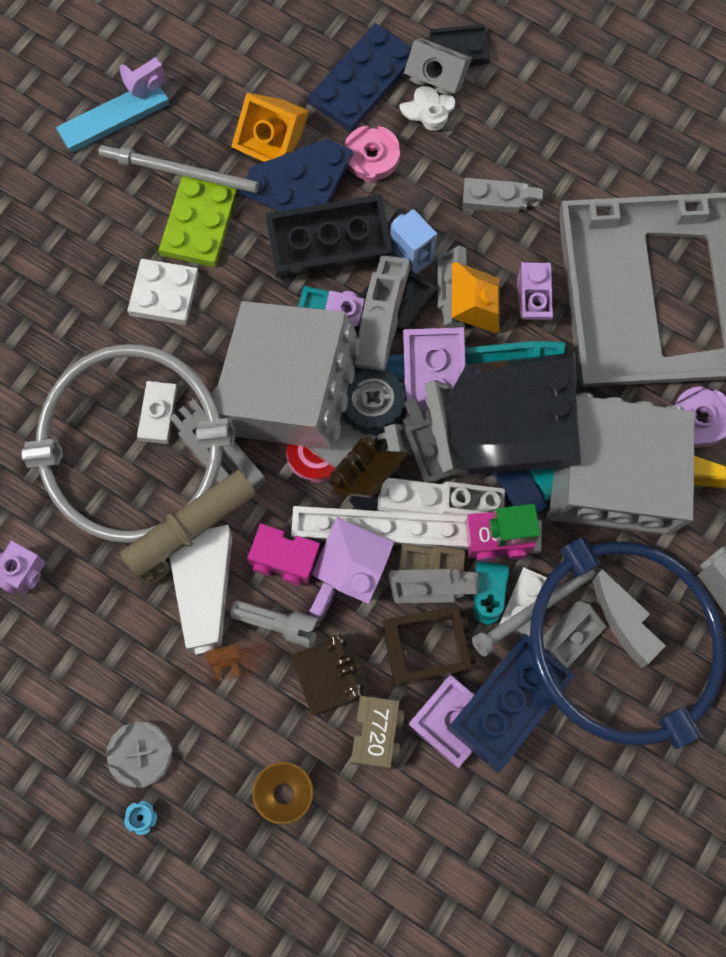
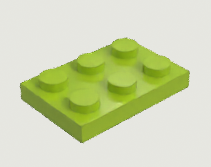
[159,176,238,268]

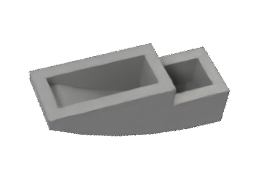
[592,570,666,669]

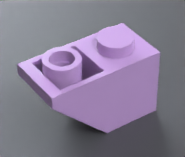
[517,262,553,320]

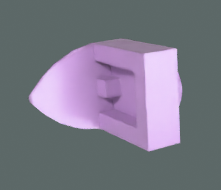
[120,57,166,98]

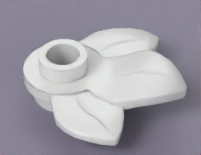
[400,86,455,130]

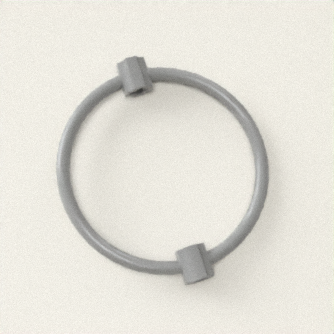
[22,344,236,543]

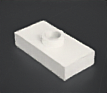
[137,381,178,444]

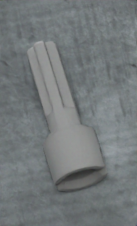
[230,600,320,648]

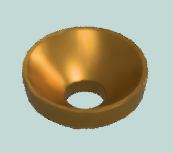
[252,762,313,825]

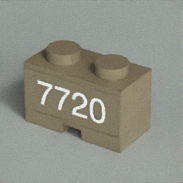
[351,696,404,770]

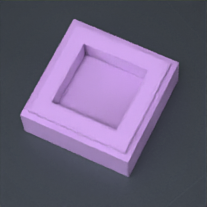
[310,583,335,622]

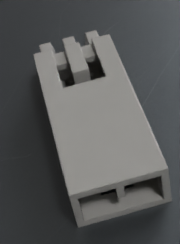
[169,399,266,491]

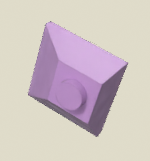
[311,517,394,604]

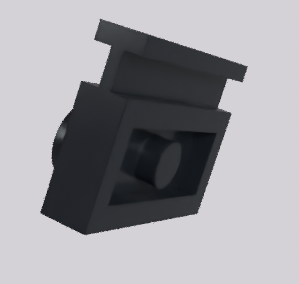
[430,24,490,69]

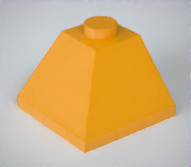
[231,93,309,162]
[451,261,500,333]

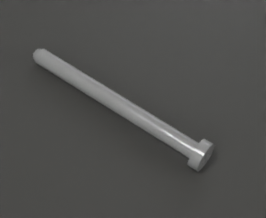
[472,569,595,656]

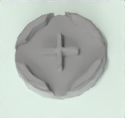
[106,722,173,788]

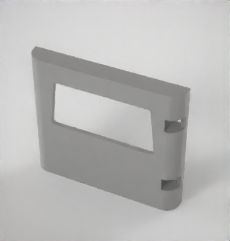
[559,192,726,387]

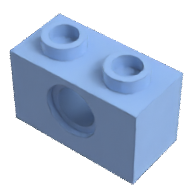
[390,209,437,274]

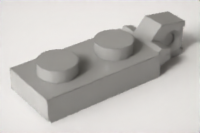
[462,178,543,213]
[438,246,466,328]
[388,569,480,603]

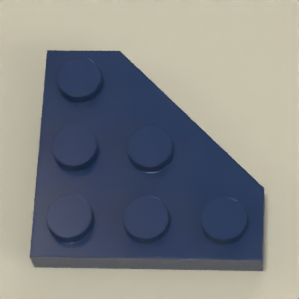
[239,139,354,212]

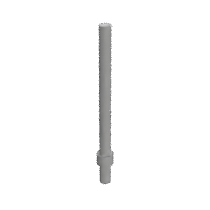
[99,145,259,193]

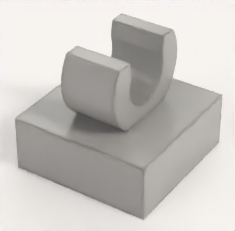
[377,424,414,458]

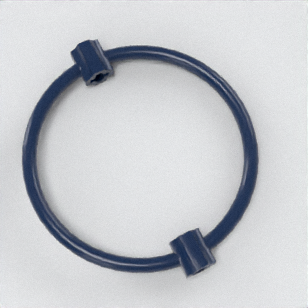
[530,536,726,749]

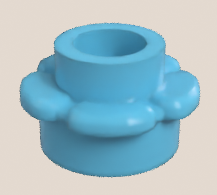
[124,801,157,835]

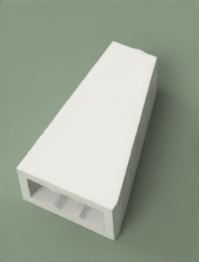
[170,525,233,657]

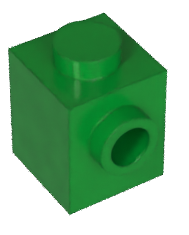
[489,504,540,547]

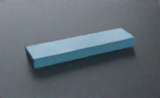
[56,87,169,154]

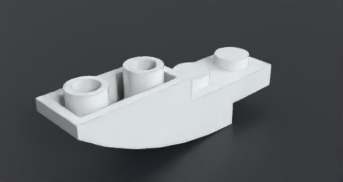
[378,478,505,516]

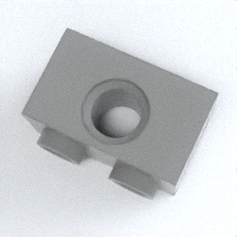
[404,38,472,95]

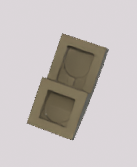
[397,544,465,573]

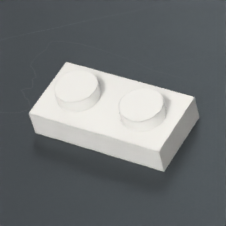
[499,567,547,637]

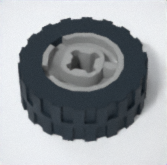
[342,369,407,436]

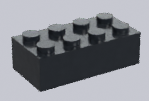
[265,194,393,279]

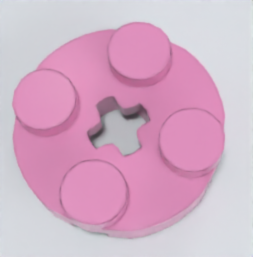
[345,126,400,184]

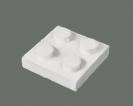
[127,259,199,325]

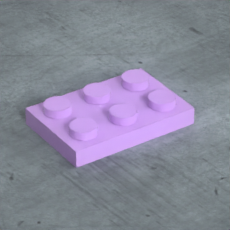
[403,327,465,418]

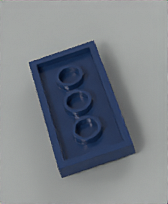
[308,23,412,133]
[447,633,575,773]

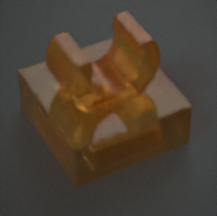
[205,644,243,682]

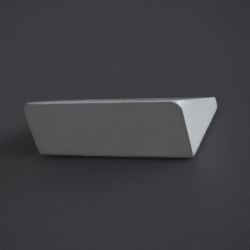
[543,601,607,668]

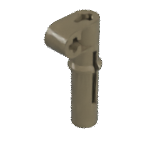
[119,469,256,586]

